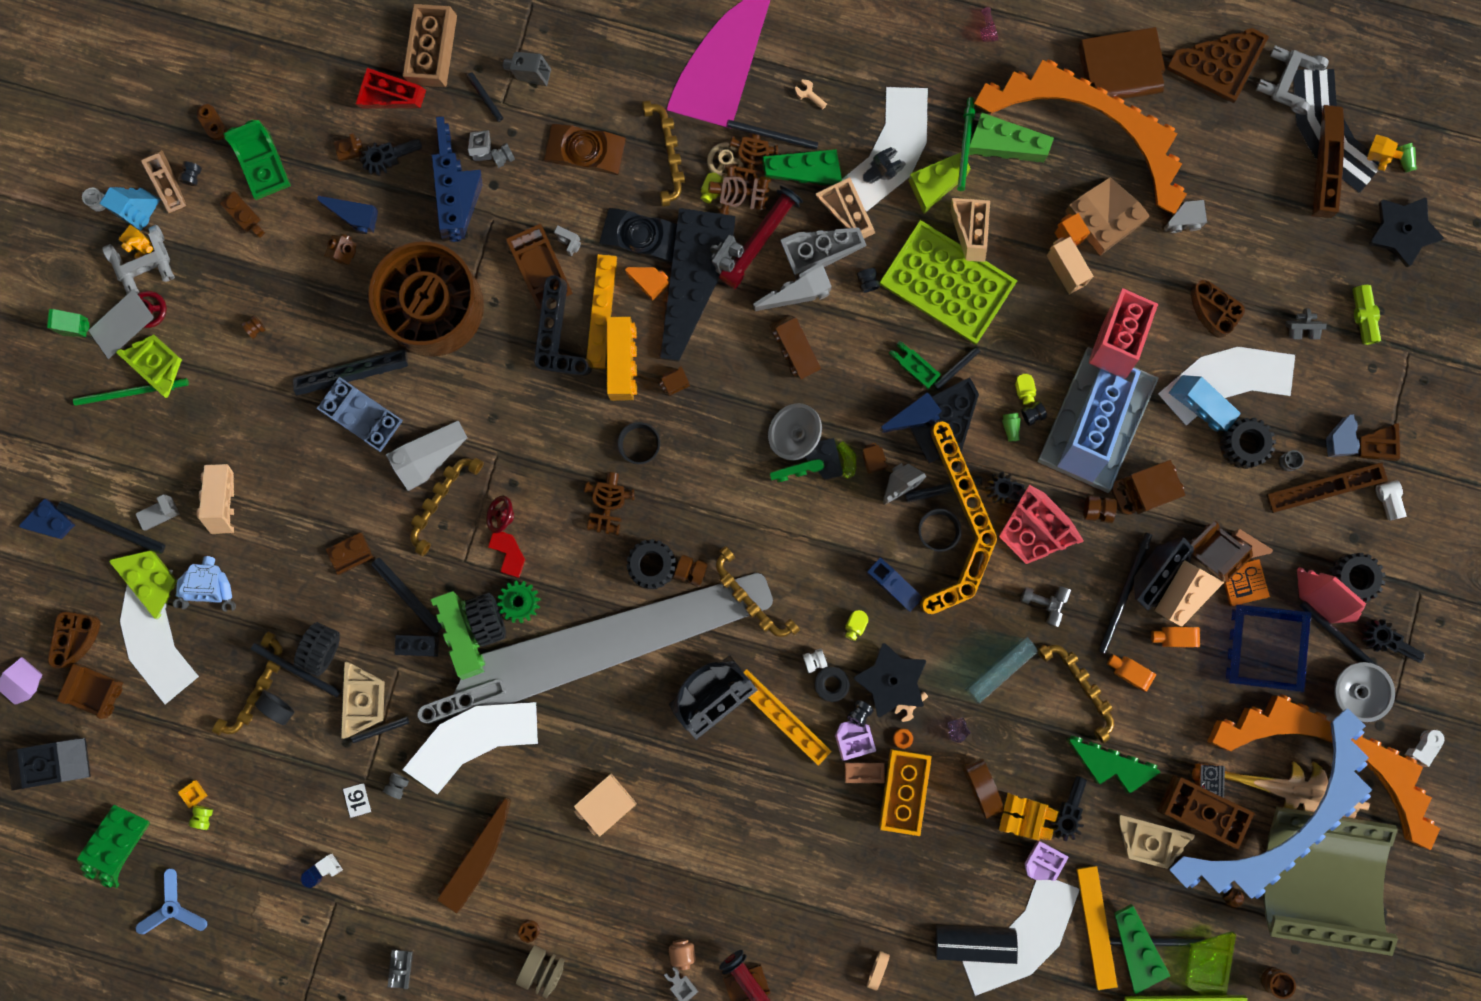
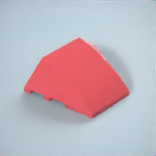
[999,485,1084,564]
[1297,567,1366,623]

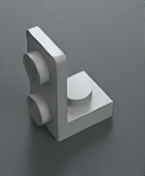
[136,495,179,531]

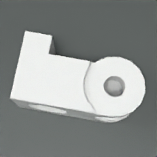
[1405,730,1444,767]

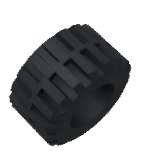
[1220,418,1276,469]
[626,539,676,589]
[1329,553,1386,602]
[465,593,506,647]
[294,622,340,677]

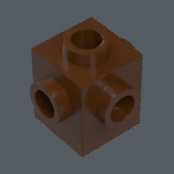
[324,234,357,265]

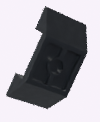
[7,738,91,791]

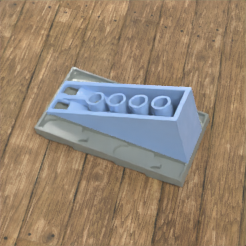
[1037,347,1159,493]

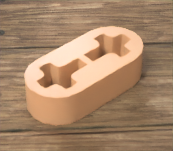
[867,951,890,991]

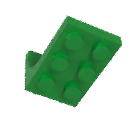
[223,120,291,200]
[77,805,150,888]

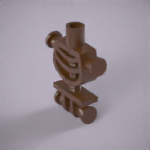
[728,133,778,188]
[708,164,771,215]
[584,472,635,536]

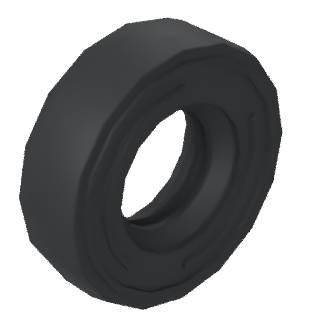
[814,667,850,702]

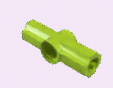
[1353,285,1381,345]

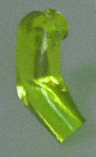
[836,441,856,479]

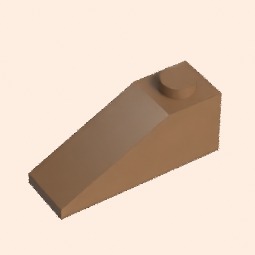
[141,150,187,213]

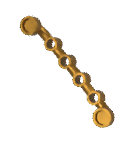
[642,100,685,207]
[410,458,484,557]
[716,546,800,637]
[212,631,282,736]
[1037,645,1114,744]

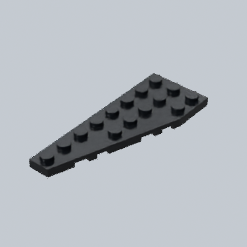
[660,208,736,362]

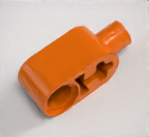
[1151,627,1200,647]
[1107,654,1156,692]

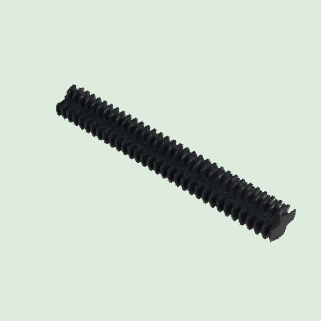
[906,475,983,503]

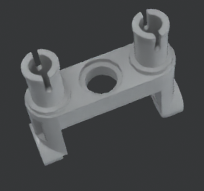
[1256,45,1329,115]
[103,225,175,294]

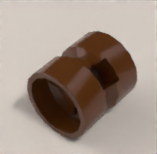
[1084,495,1117,524]
[674,554,708,587]
[1261,967,1296,999]

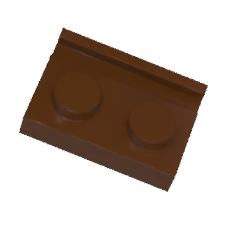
[326,533,374,575]
[723,964,771,1001]

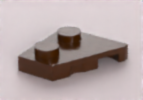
[1358,423,1400,461]

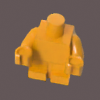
[1367,134,1403,171]
[119,225,153,259]

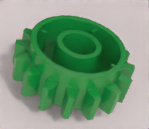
[497,581,541,624]

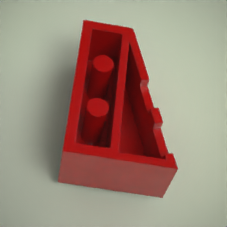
[356,68,426,109]

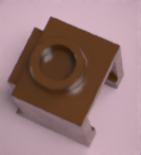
[659,366,690,396]
[862,443,888,474]

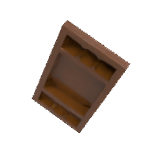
[544,124,626,175]
[506,223,573,310]

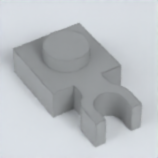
[664,967,699,1001]

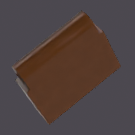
[1078,27,1165,99]

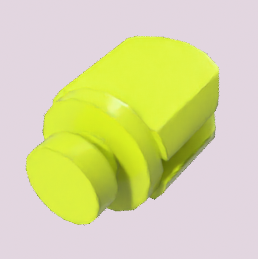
[701,173,722,203]
[1015,374,1036,405]
[845,610,868,641]

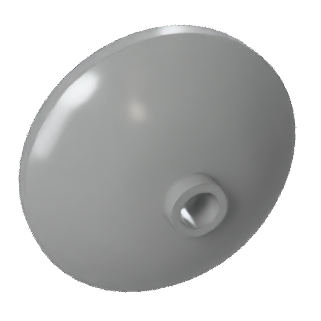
[768,403,822,460]
[1334,662,1395,722]

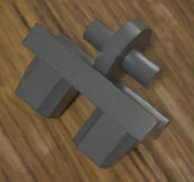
[710,235,744,274]
[1285,308,1327,339]
[388,949,413,989]

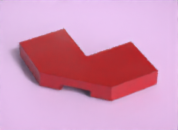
[488,532,526,578]

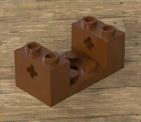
[1157,776,1254,849]

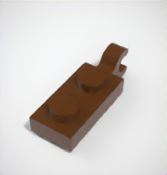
[220,191,265,238]

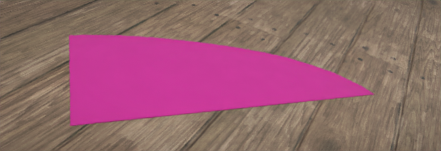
[667,0,770,128]

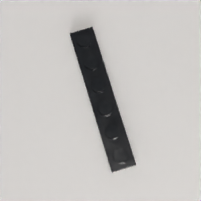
[293,349,408,396]

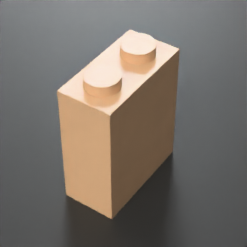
[1047,237,1094,295]
[574,774,637,837]

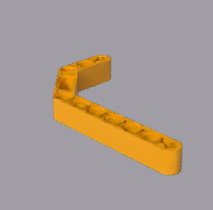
[920,422,997,614]

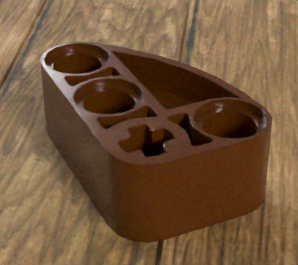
[1191,280,1245,338]
[48,612,100,668]
[962,758,1004,819]

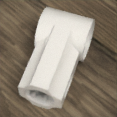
[1376,480,1407,521]

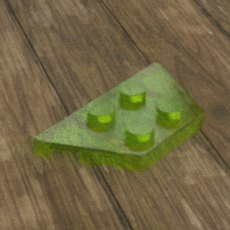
[1185,931,1236,996]

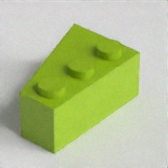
[908,152,971,214]

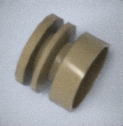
[516,945,565,999]

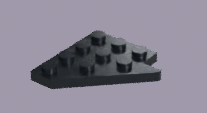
[909,377,979,470]

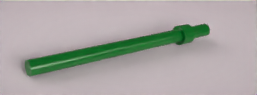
[957,97,975,191]
[73,378,189,406]

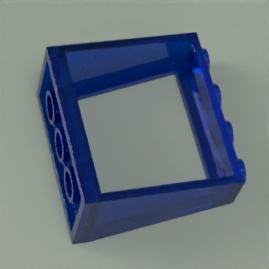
[1226,605,1311,693]

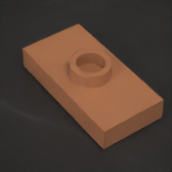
[845,763,885,783]

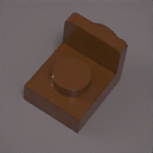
[334,132,363,162]

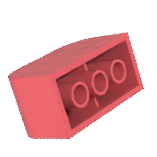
[1089,288,1158,379]

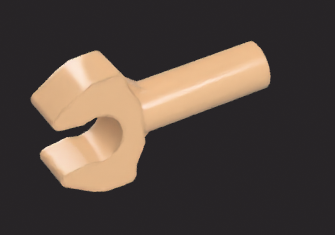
[795,79,827,110]
[894,691,928,722]

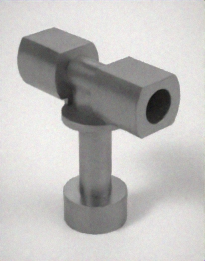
[1021,586,1071,627]

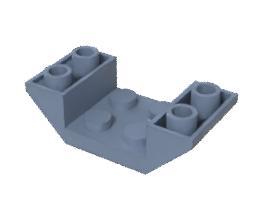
[317,377,403,452]

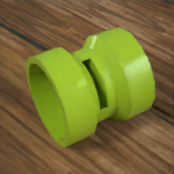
[188,805,213,830]

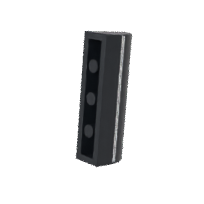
[935,924,1018,964]

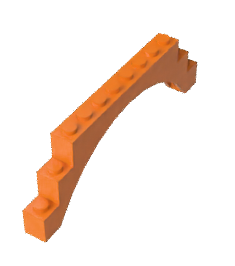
[974,59,1187,215]
[1207,694,1441,850]

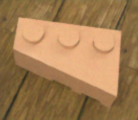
[815,177,875,238]
[950,198,990,262]
[197,464,234,534]
[1155,560,1224,626]

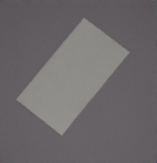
[88,289,154,359]

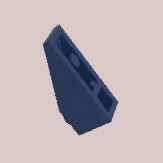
[317,196,378,234]
[880,393,942,433]

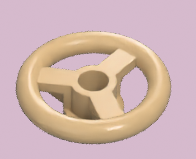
[707,142,745,179]

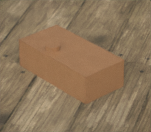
[403,4,457,87]

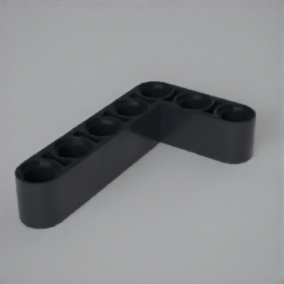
[534,275,593,376]

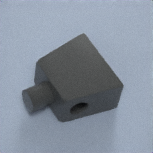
[503,52,551,87]

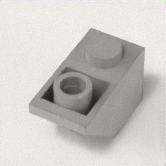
[1164,200,1207,233]

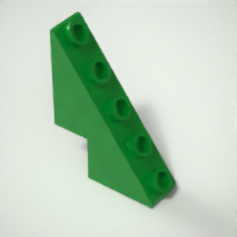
[1066,735,1161,793]

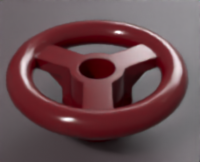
[138,291,167,328]
[486,495,514,533]

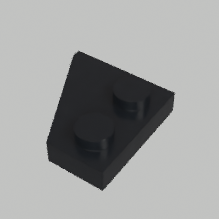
[805,438,843,481]

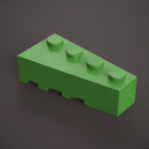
[969,113,1054,162]
[431,591,486,680]

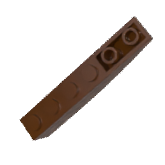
[1312,105,1344,218]
[437,798,511,914]

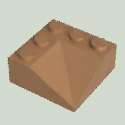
[1065,177,1150,256]

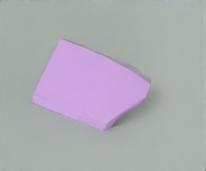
[0,657,42,704]
[835,721,876,761]
[1024,840,1068,881]

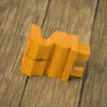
[999,793,1058,840]

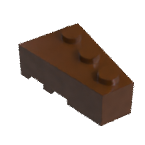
[769,315,821,379]

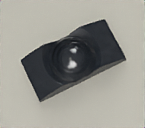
[599,208,677,263]

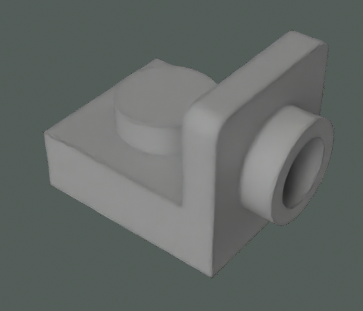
[554,226,581,256]

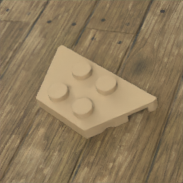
[341,662,385,739]
[1118,815,1195,869]

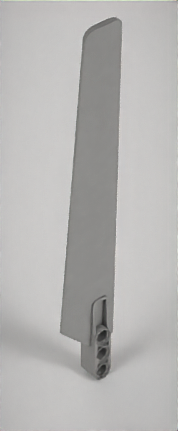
[418,573,773,724]

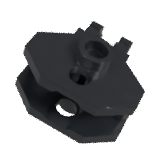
[863,147,906,184]

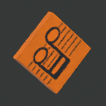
[1223,559,1270,607]

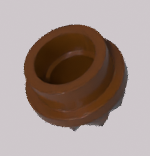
[1222,886,1244,908]

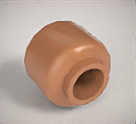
[668,939,696,970]

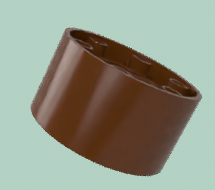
[369,241,484,357]

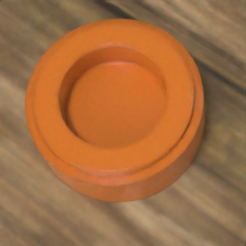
[893,729,913,749]

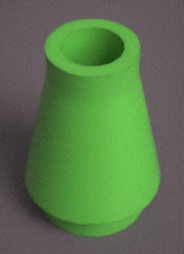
[1397,143,1417,173]
[1002,413,1021,441]

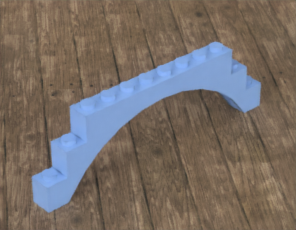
[1169,708,1372,899]

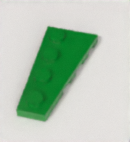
[762,149,842,186]
[1114,904,1170,994]

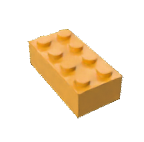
[607,317,637,401]
[879,749,932,836]

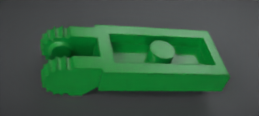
[889,341,941,390]
[770,459,825,483]

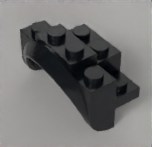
[669,655,758,740]

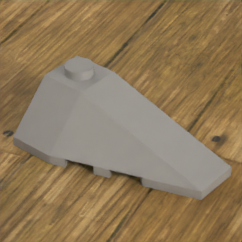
[781,228,866,280]
[753,262,832,311]
[386,421,468,491]
[883,463,926,505]

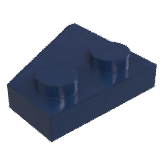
[19,499,75,539]

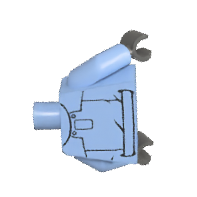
[173,556,236,612]

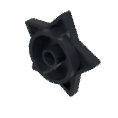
[1369,198,1444,268]
[854,643,926,718]

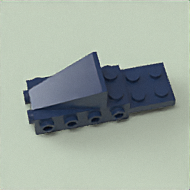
[432,117,483,242]

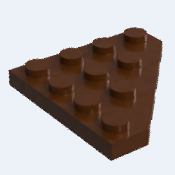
[1167,28,1269,103]

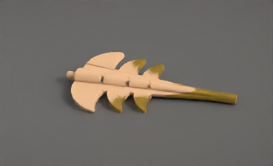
[1225,761,1370,819]

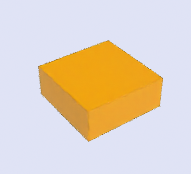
[178,780,207,808]

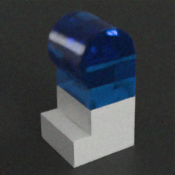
[301,854,343,888]

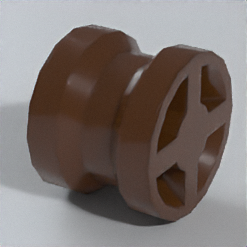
[242,315,266,339]
[518,920,540,943]

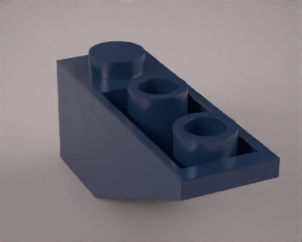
[866,557,923,612]

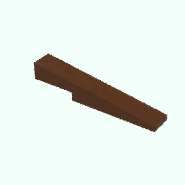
[1267,462,1388,513]

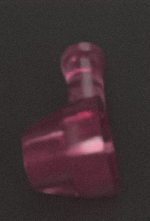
[980,7,999,42]

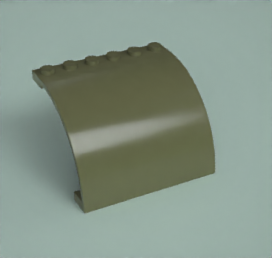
[1263,807,1398,956]

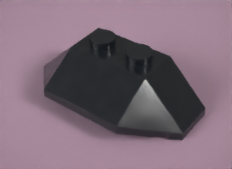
[1134,536,1194,610]

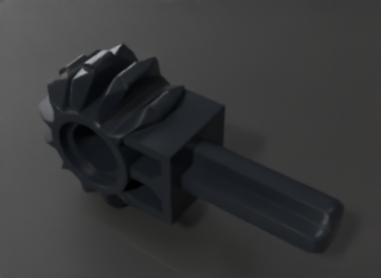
[360,139,422,176]
[985,472,1026,505]
[1361,619,1425,663]
[1049,776,1087,841]

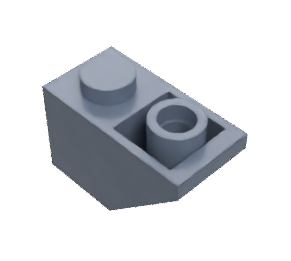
[1326,415,1360,457]

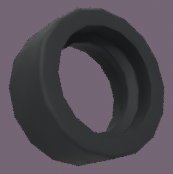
[255,691,295,725]

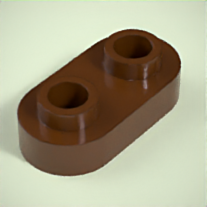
[197,104,227,141]

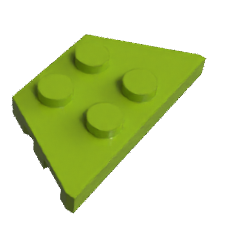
[116,335,182,398]
[109,551,177,619]

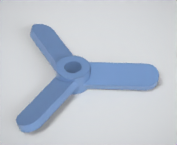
[136,869,207,934]

